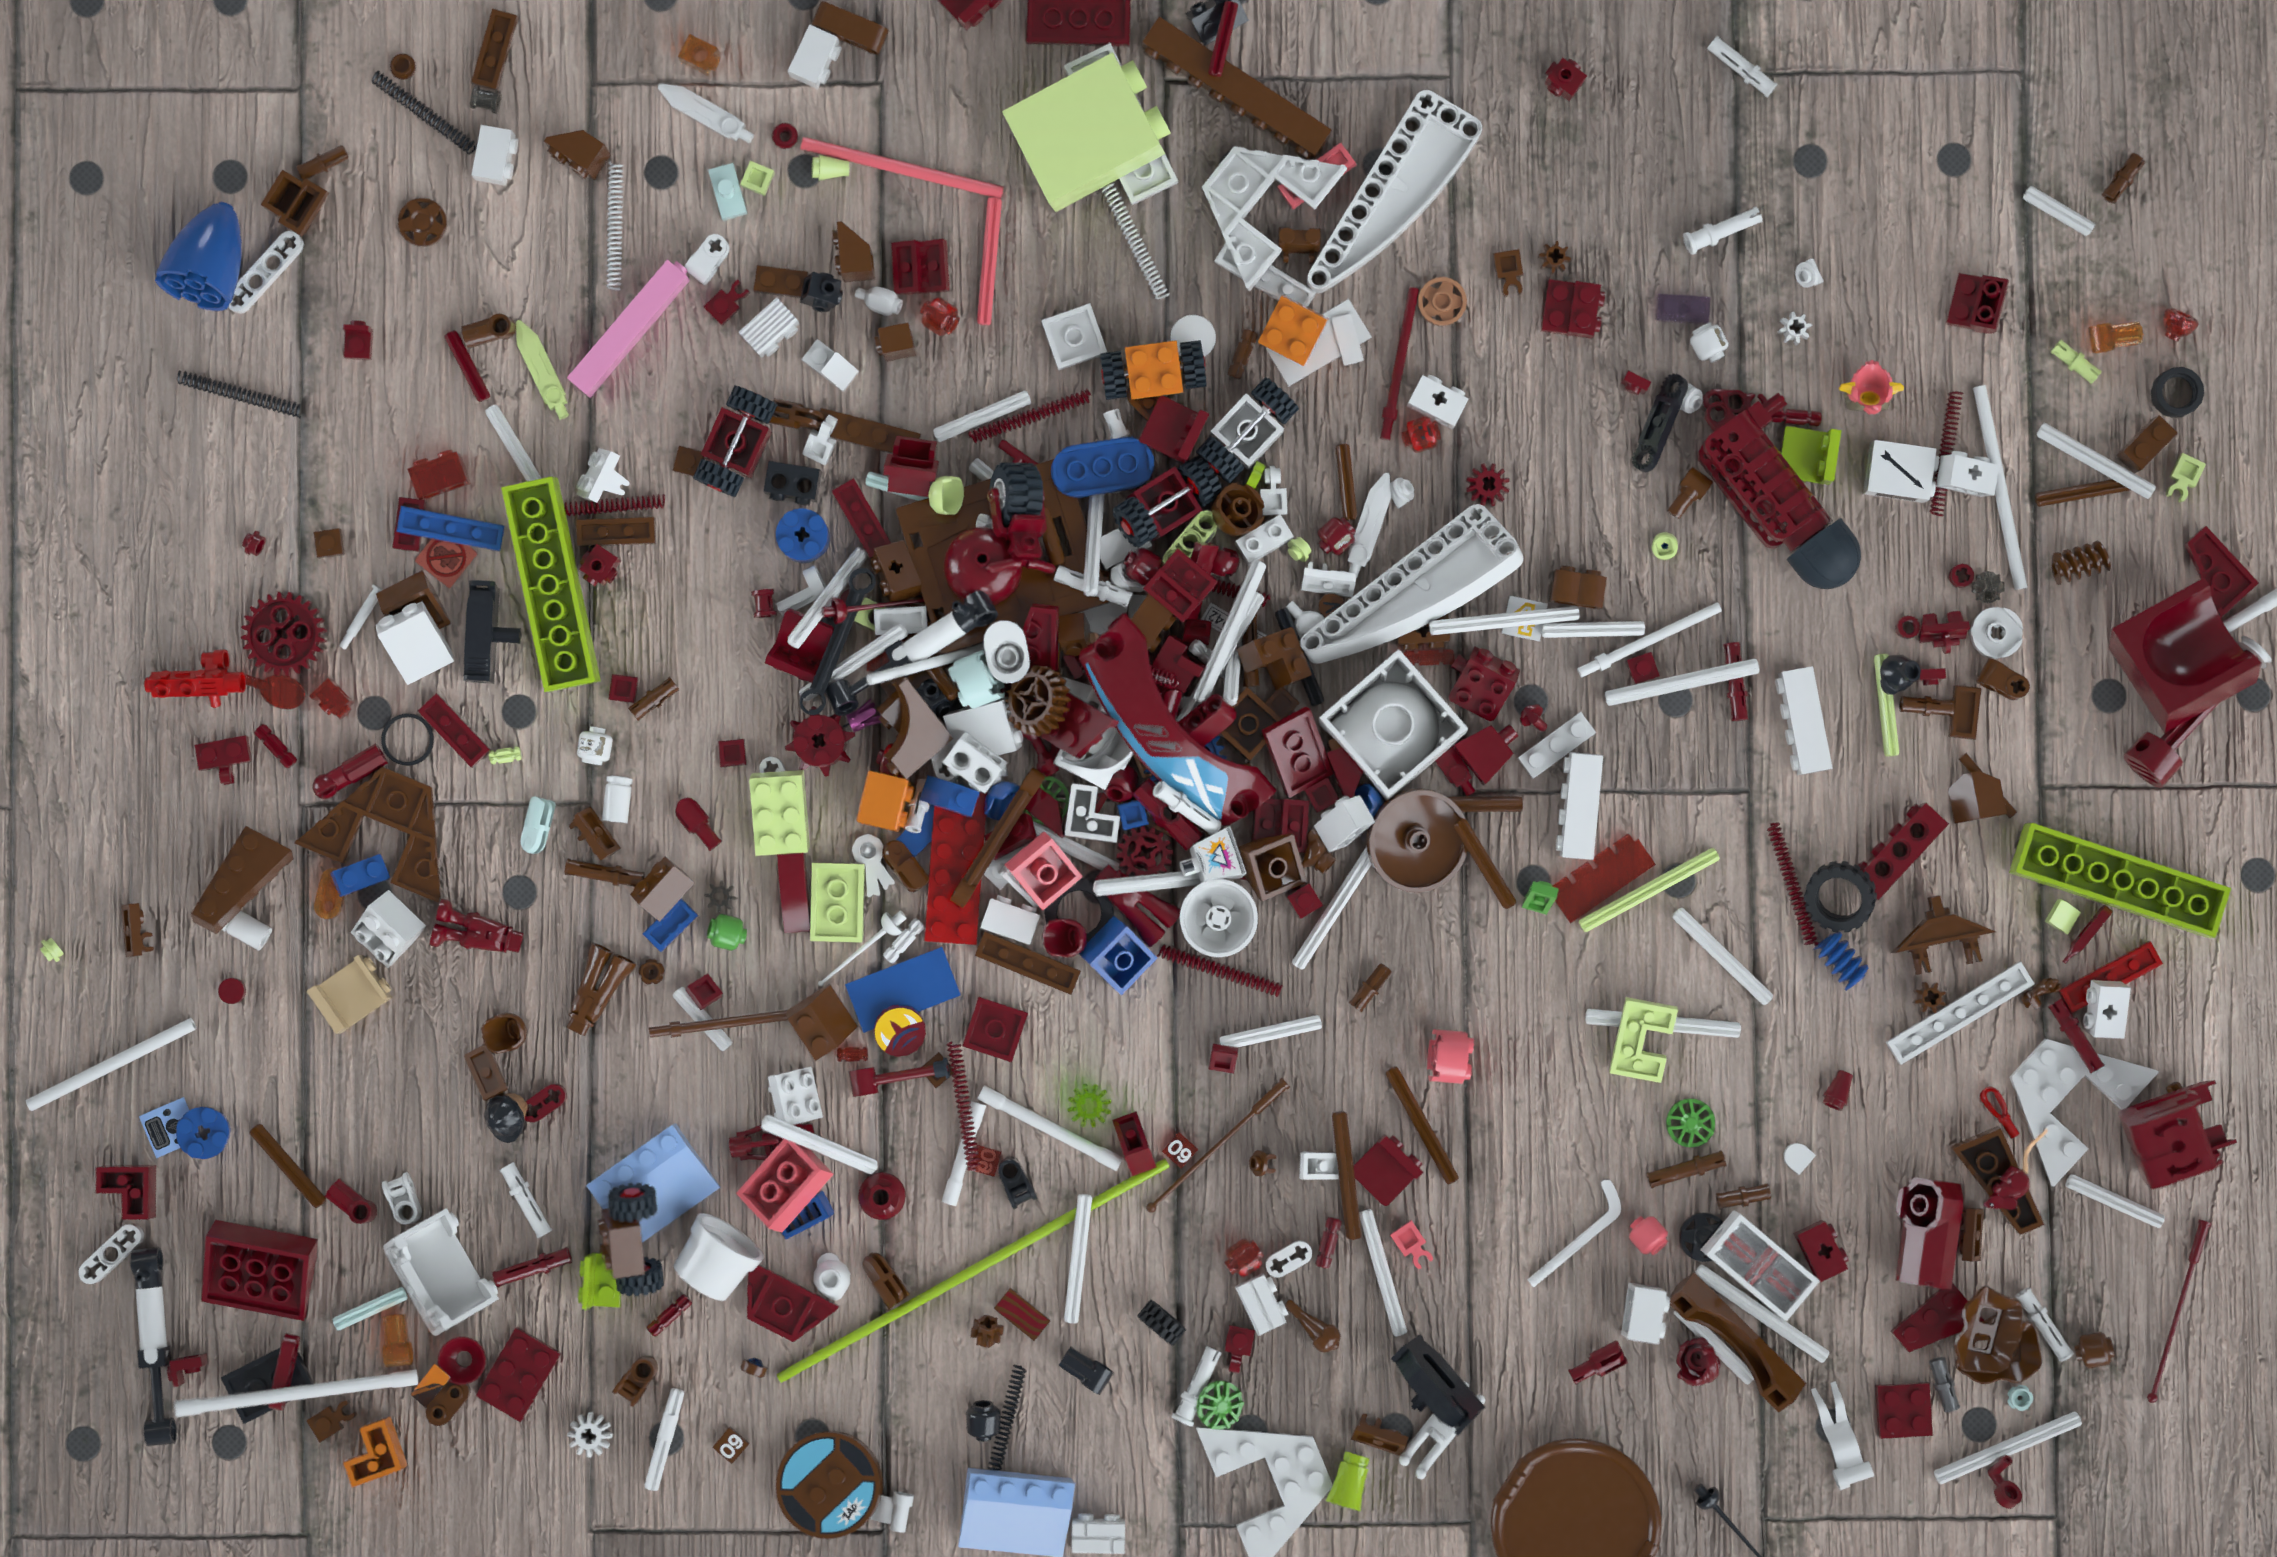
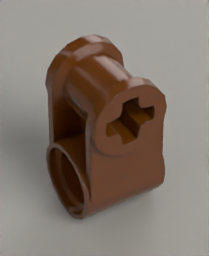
[1976,658,2030,700]
[612,1355,658,1407]

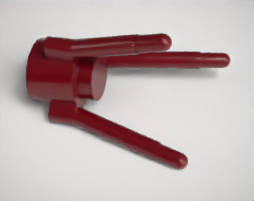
[729,1124,779,1161]

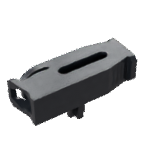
[463,580,522,684]
[1391,1335,1486,1436]

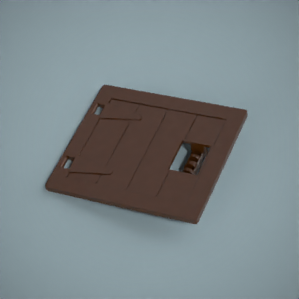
[896,459,1110,655]

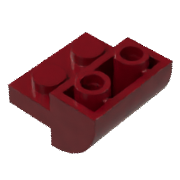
[1946,273,2009,334]

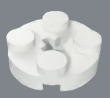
[1969,607,2023,659]

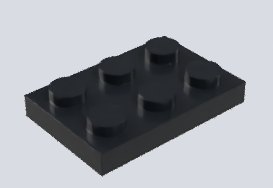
[220,1347,314,1425]

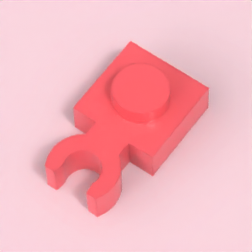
[1390,1220,1433,1270]

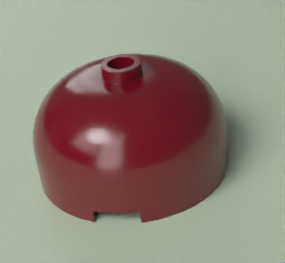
[944,527,1023,606]

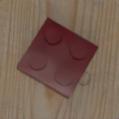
[962,997,1028,1063]
[1875,1382,1933,1439]

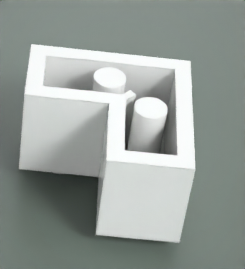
[1065,783,1120,843]

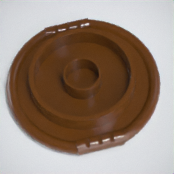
[1491,1438,1662,1557]

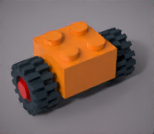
[1100,340,1207,400]

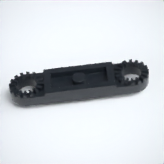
[1632,373,1688,473]

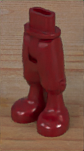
[429,899,524,953]

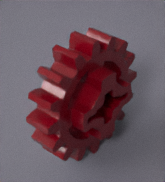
[1116,826,1173,877]

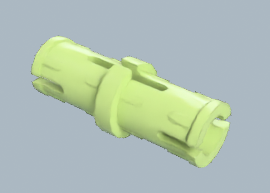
[2051,339,2102,384]

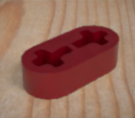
[524,1084,567,1123]

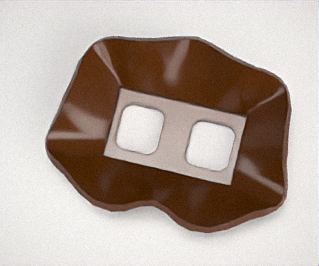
[1954,1286,2023,1373]
[1955,1315,2043,1384]

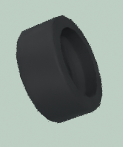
[2151,367,2204,418]

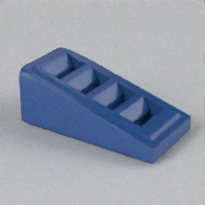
[782,1191,834,1239]

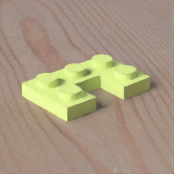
[1609,997,1678,1083]

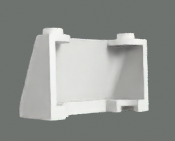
[383,1208,499,1336]

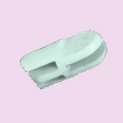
[521,796,556,854]

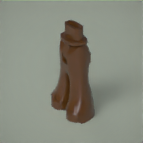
[567,942,637,1036]

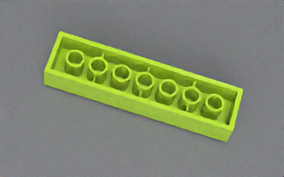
[501,476,601,692]
[2009,823,2231,938]

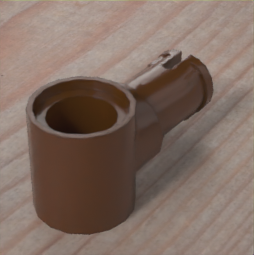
[1667,467,1714,519]

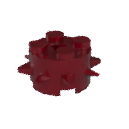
[785,706,856,777]

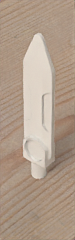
[658,84,754,143]
[1348,473,1391,578]

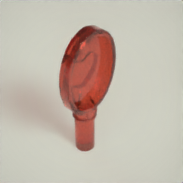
[237,671,306,709]

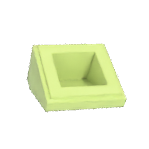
[2045,899,2081,935]

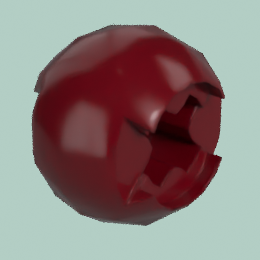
[1212,547,1240,576]

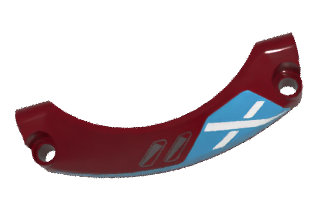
[1079,613,1276,826]

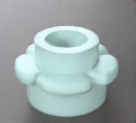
[2007,1385,2033,1411]

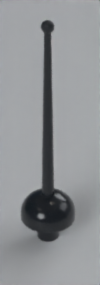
[1694,1484,1761,1557]

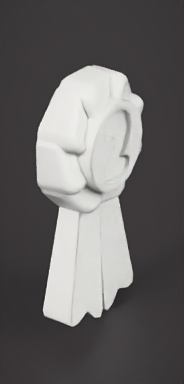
[852,834,895,897]

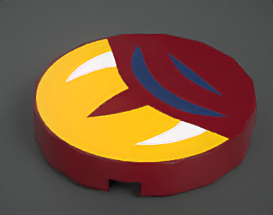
[874,1005,926,1057]

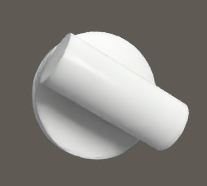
[1795,258,1824,288]
[1680,383,1703,414]
[1390,477,1414,509]

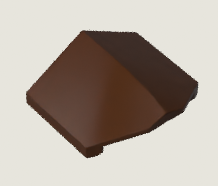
[1948,771,2007,824]

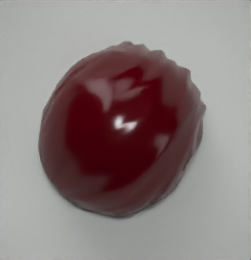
[1042,918,1087,958]

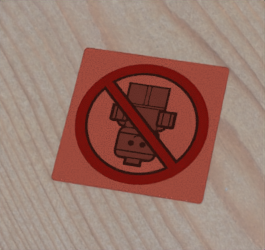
[415,539,478,588]

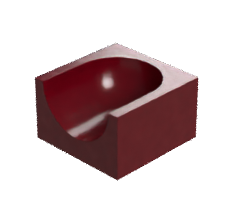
[2109,577,2262,733]

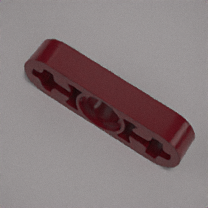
[269,1333,300,1411]

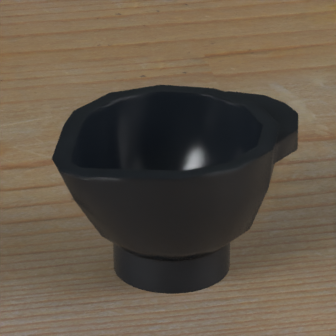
[1880,655,1921,695]

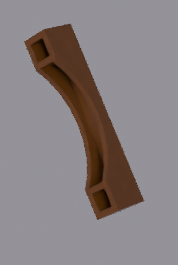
[1669,1272,1806,1413]

